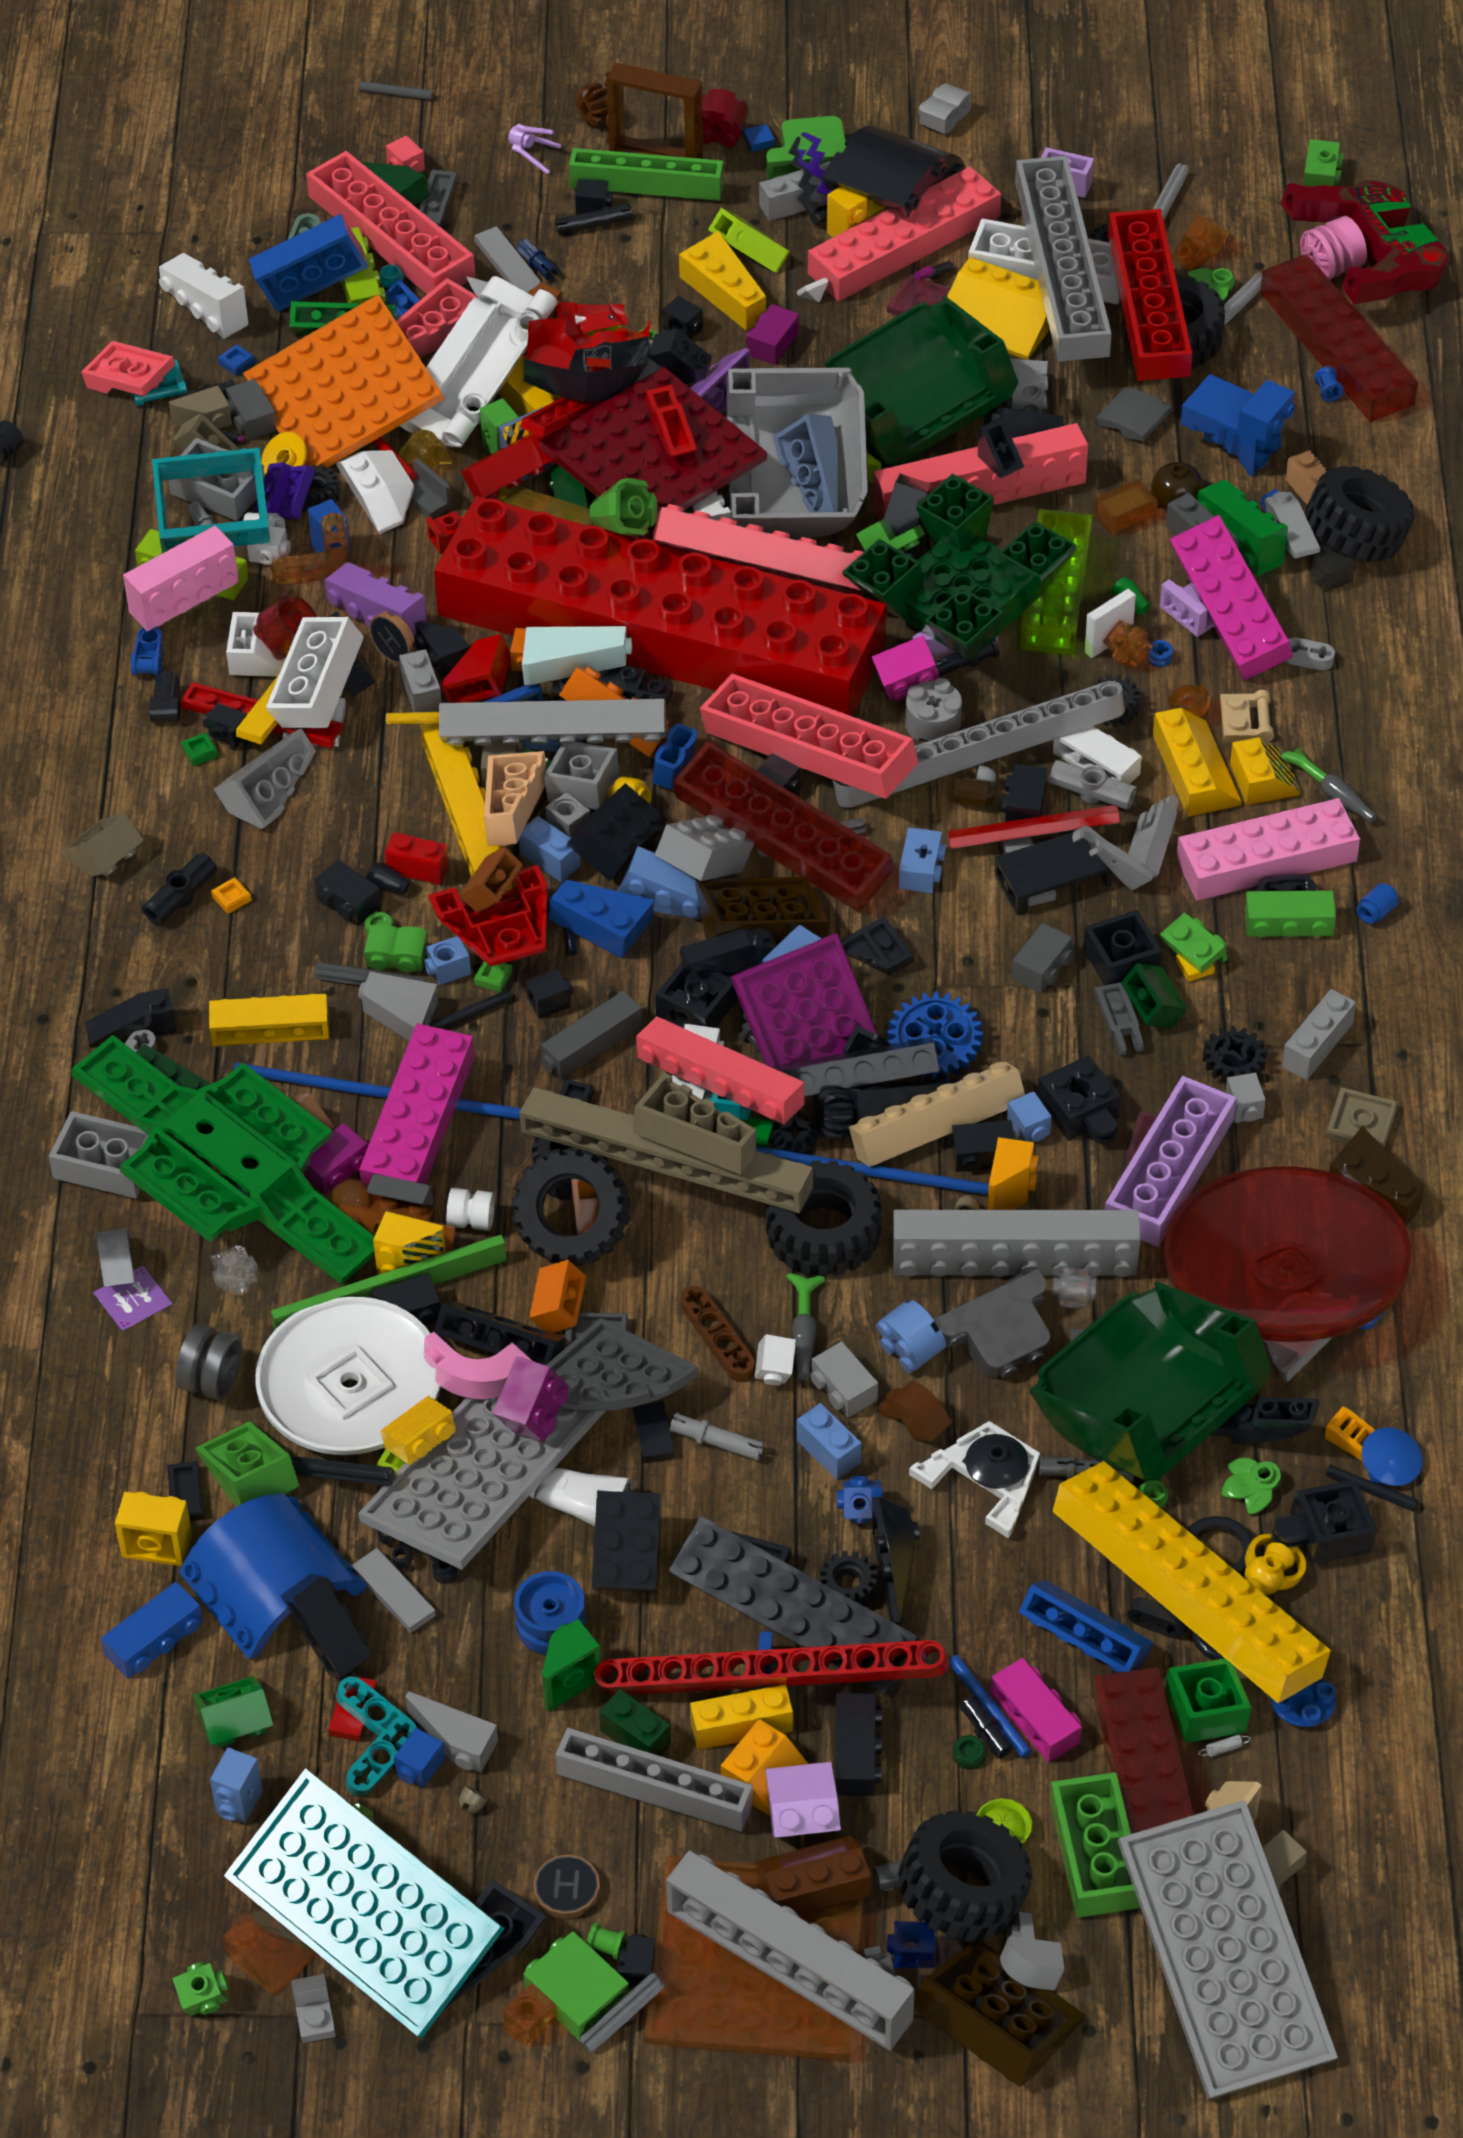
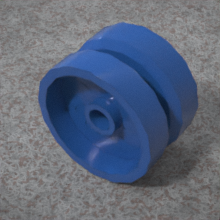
[514,1571,586,1655]

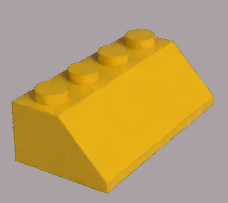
[1153,708,1242,817]

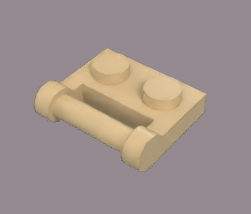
[1219,690,1274,743]

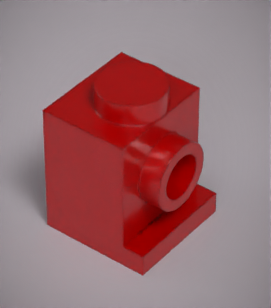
[426,511,464,554]

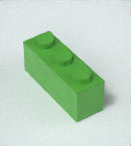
[1244,891,1336,937]

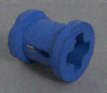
[1314,366,1344,402]

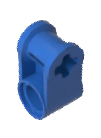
[131,627,165,677]

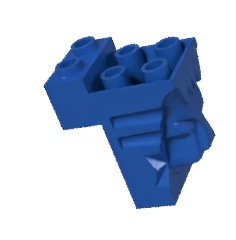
[1181,374,1296,477]

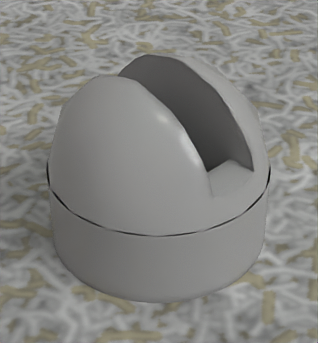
[976,765,996,787]

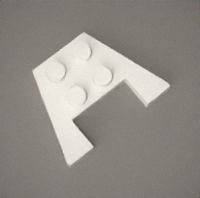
[909,1421,1040,1538]

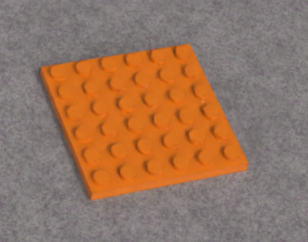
[243,294,445,469]

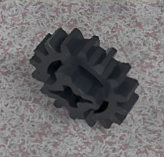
[1202,1026,1267,1084]

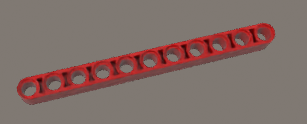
[594,1640,950,1696]

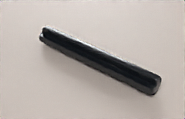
[290,1456,396,1486]

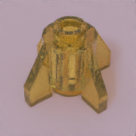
[398,430,452,469]

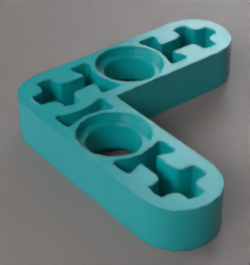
[336,1676,417,1797]

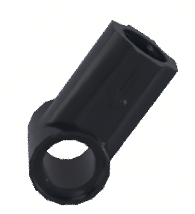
[149,671,180,722]

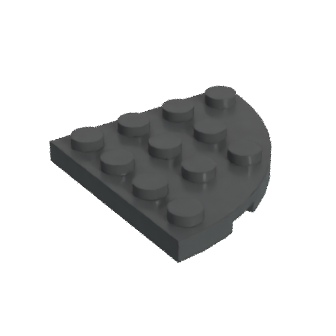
[546,1318,699,1411]

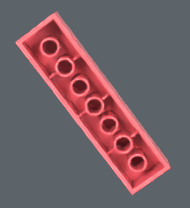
[306,151,476,294]
[808,166,1002,302]
[873,423,1088,521]
[652,504,866,596]
[700,674,918,799]

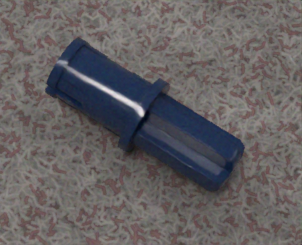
[516,238,558,280]

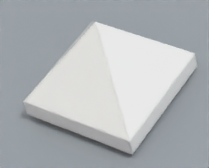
[796,278,829,303]

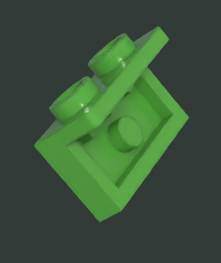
[1160,912,1227,974]

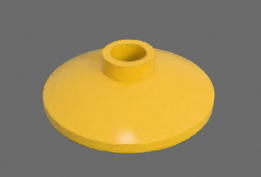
[261,432,307,476]

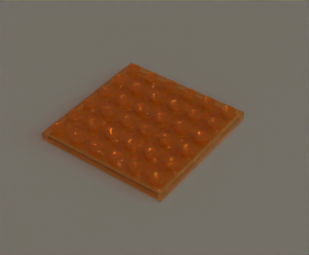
[644,1856,864,2060]

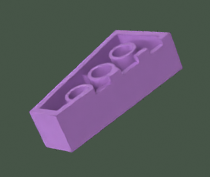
[325,562,427,644]

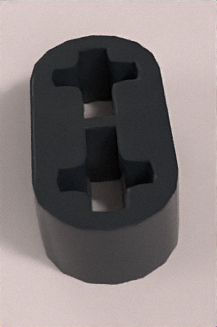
[1127,1597,1188,1639]

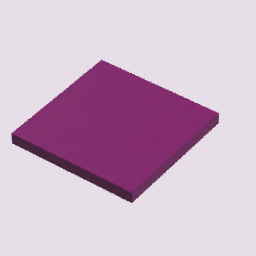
[730,933,877,1067]

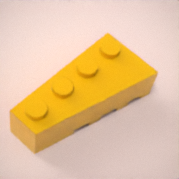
[679,231,766,331]

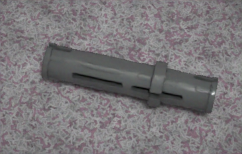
[1039,1455,1134,1483]

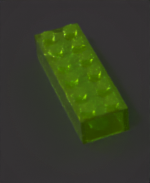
[1020,509,1093,655]

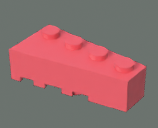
[396,278,478,358]

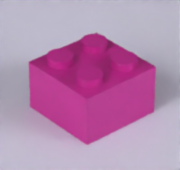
[872,635,940,701]

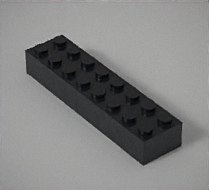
[669,1516,921,1699]

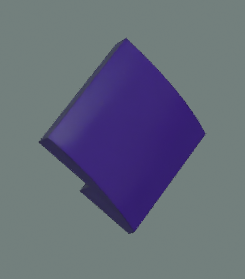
[253,462,315,519]

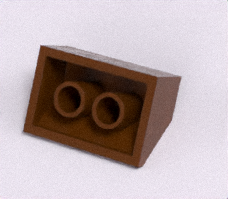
[755,1836,871,1915]

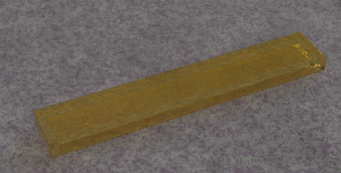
[493,485,595,525]

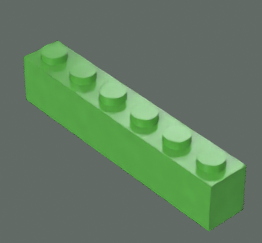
[569,148,724,201]

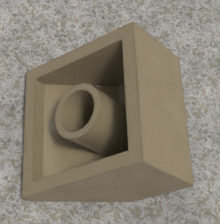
[60,813,144,877]

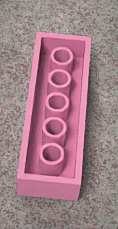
[1176,798,1360,901]

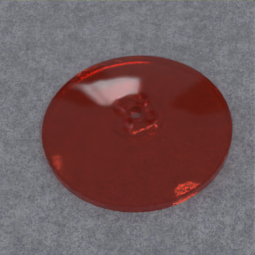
[1164,1166,1411,1342]

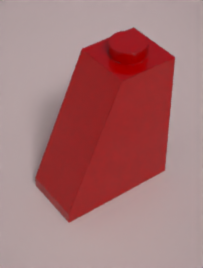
[440,634,511,703]

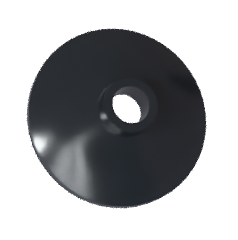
[965,1434,1028,1489]

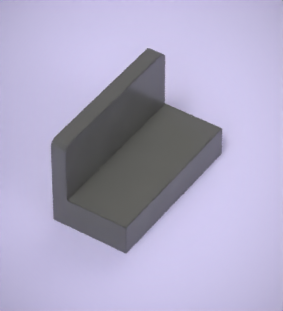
[410,458,452,520]

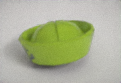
[976,1798,1032,1844]

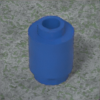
[1356,883,1399,924]

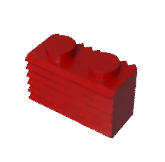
[385,832,449,885]

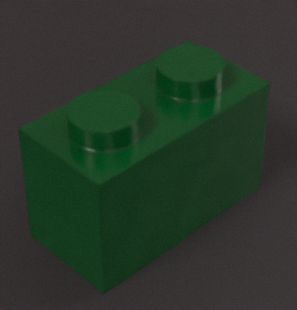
[1121,963,1187,1029]
[599,1689,671,1756]

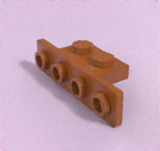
[339,1197,456,1252]

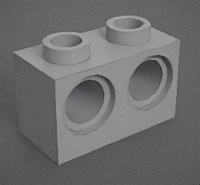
[1006,364,1048,413]

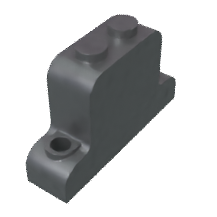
[931,1269,1050,1378]

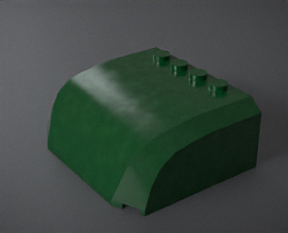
[824,296,1019,466]
[1030,1281,1272,1480]

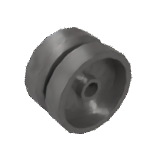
[175,1323,243,1401]

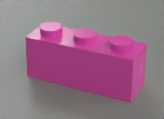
[990,1657,1082,1763]

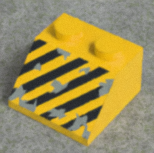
[1230,737,1301,806]
[373,1211,446,1275]

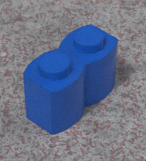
[652,723,697,790]

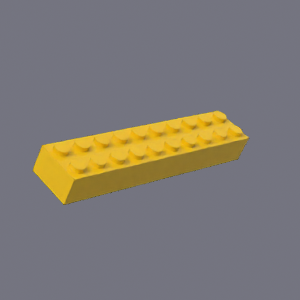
[1052,1461,1331,1703]

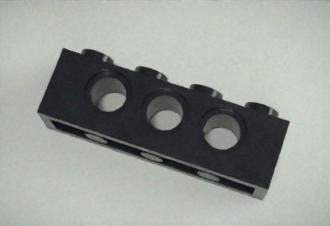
[434,1300,566,1365]

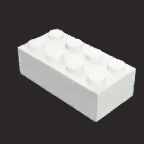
[266,617,364,728]

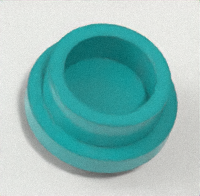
[379,264,404,288]

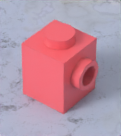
[386,135,425,172]

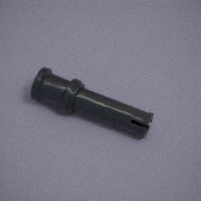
[934,639,1000,677]

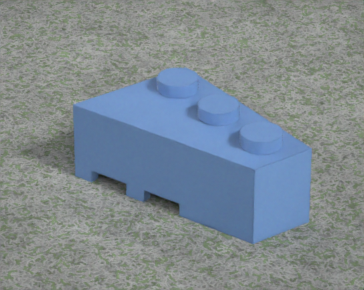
[617,846,717,920]

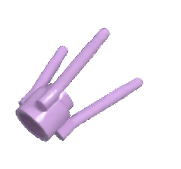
[508,124,562,175]

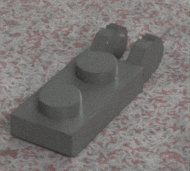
[1094,982,1144,1056]

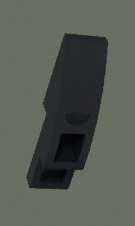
[1209,1397,1320,1444]

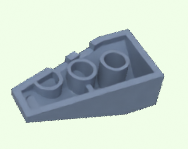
[773,414,838,512]

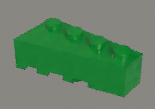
[1197,479,1288,576]

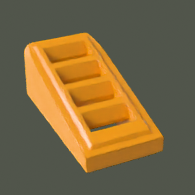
[1325,1406,1375,1461]

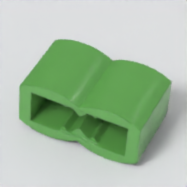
[364,924,429,973]

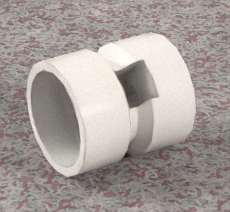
[446,1188,495,1231]

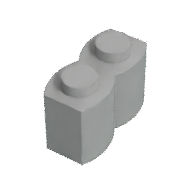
[918,83,972,134]

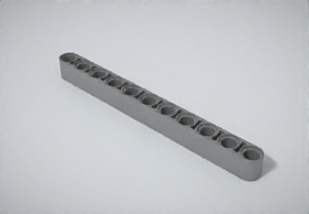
[833,681,1125,808]

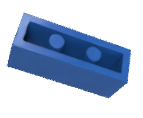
[100,1582,203,1679]

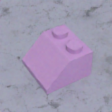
[765,1762,841,1838]

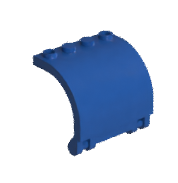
[179,1493,367,1659]

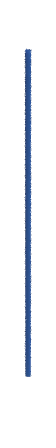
[233,1062,989,1196]

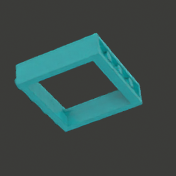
[152,448,271,554]

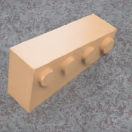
[484,751,547,846]

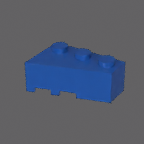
[549,879,655,959]

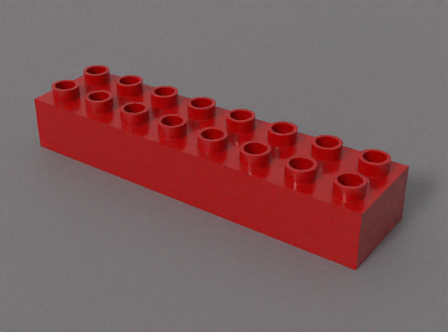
[434,496,887,717]

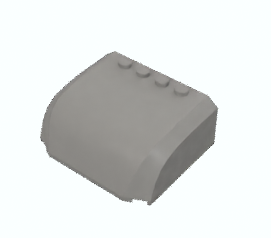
[727,368,868,539]

